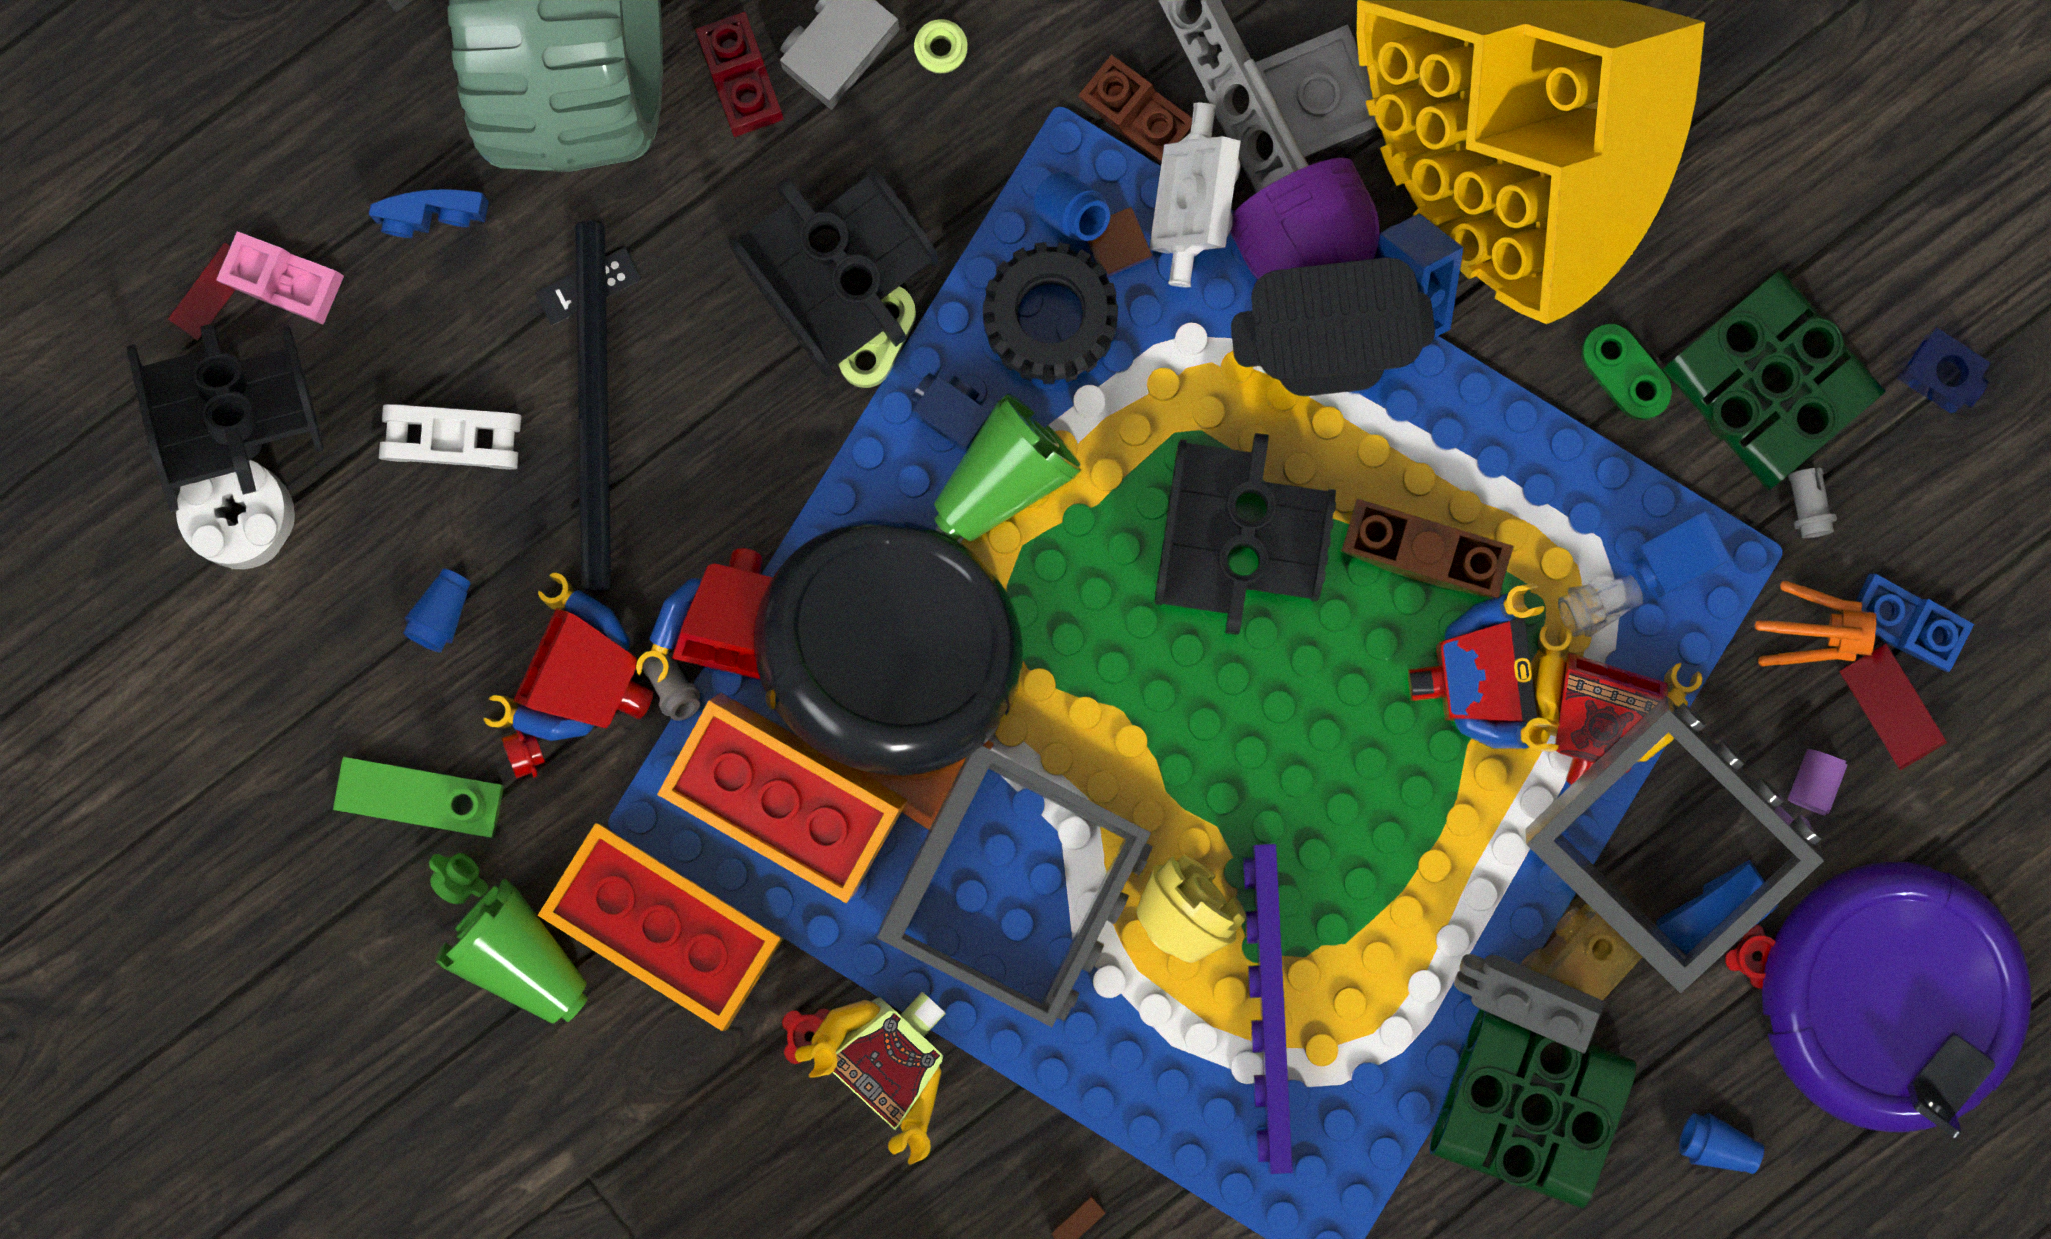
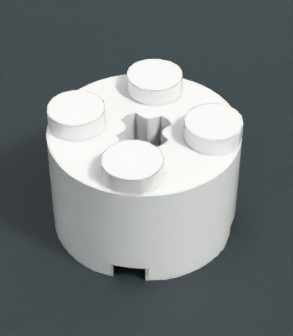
[176,460,295,569]

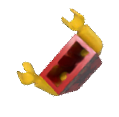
[1534,624,1702,785]

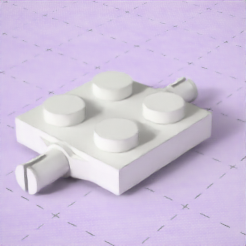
[1149,102,1241,287]

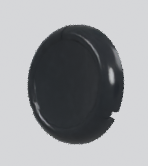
[754,519,1023,775]

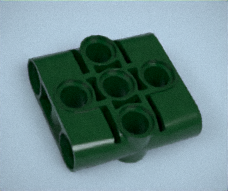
[1663,269,1886,491]
[1429,1009,1636,1208]

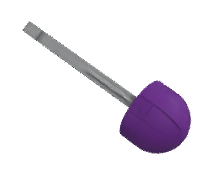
[1159,0,1379,279]

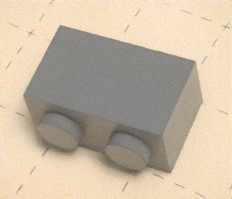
[780,0,900,110]

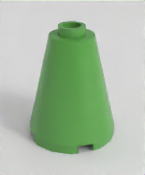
[934,393,1082,541]
[435,878,588,1024]

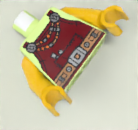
[795,992,946,1165]

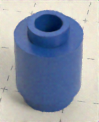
[1034,172,1110,241]

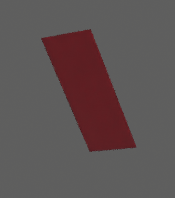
[168,243,236,341]

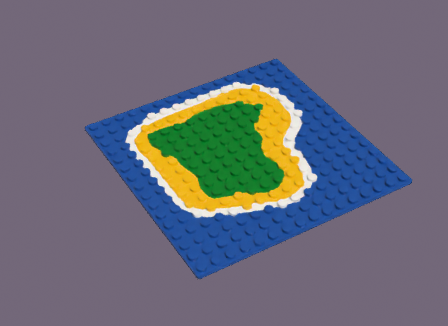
[608,107,1782,1239]

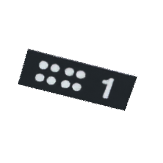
[535,247,642,326]

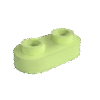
[839,286,916,388]

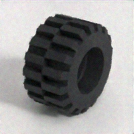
[983,242,1118,384]

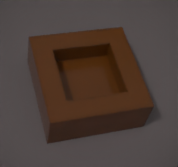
[1086,207,1152,277]
[1051,1194,1106,1239]

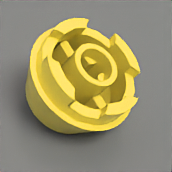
[1136,855,1246,963]

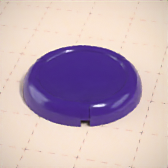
[1762,862,2031,1132]

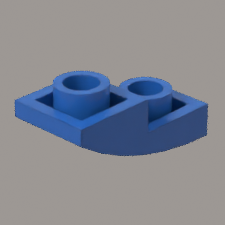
[369,189,489,238]
[1855,574,1974,672]
[1656,860,1779,955]

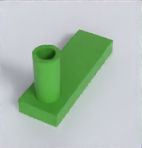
[333,757,504,838]

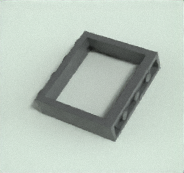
[1525,696,1824,993]
[875,746,1153,1027]

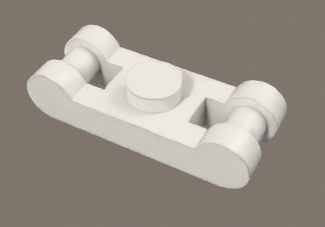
[379,404,521,469]

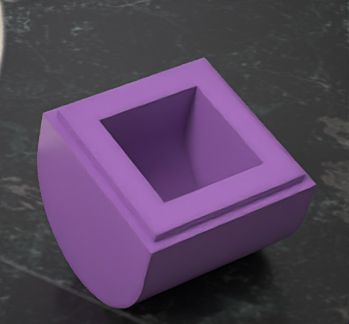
[1787,749,1847,816]

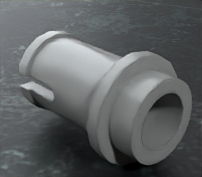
[1788,468,1837,538]
[643,651,700,721]

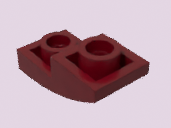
[695,12,784,137]
[1839,644,1947,771]

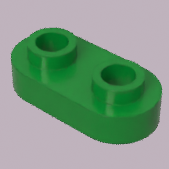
[1581,324,1672,421]

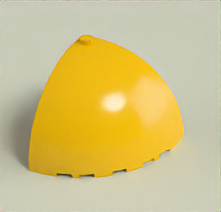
[1357,0,1705,324]

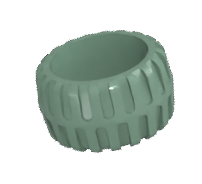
[447,0,663,172]

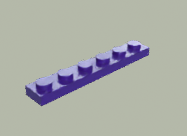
[1243,844,1293,1174]

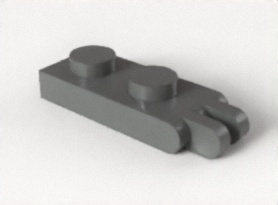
[1454,954,1606,1054]

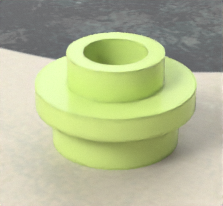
[914,19,968,73]

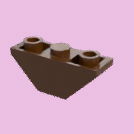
[1341,499,1514,599]

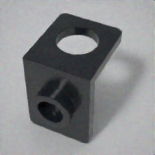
[1907,1033,1995,1139]

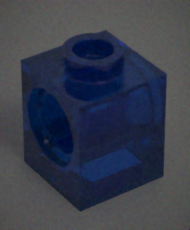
[1898,327,1991,414]

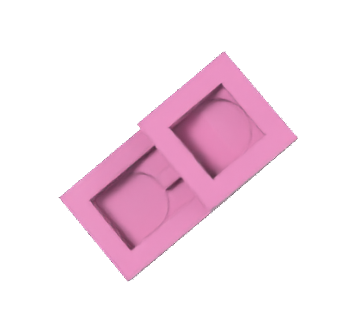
[216,231,344,325]

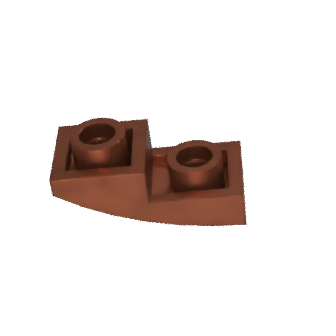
[1078,54,1192,164]

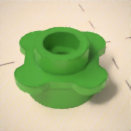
[429,853,488,904]

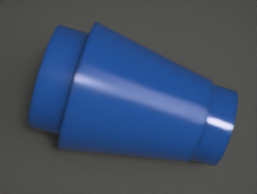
[403,569,471,652]
[1679,1113,1764,1174]

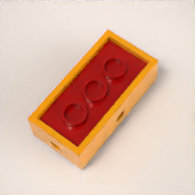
[657,692,908,903]
[538,823,784,1031]

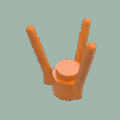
[1754,581,1876,666]

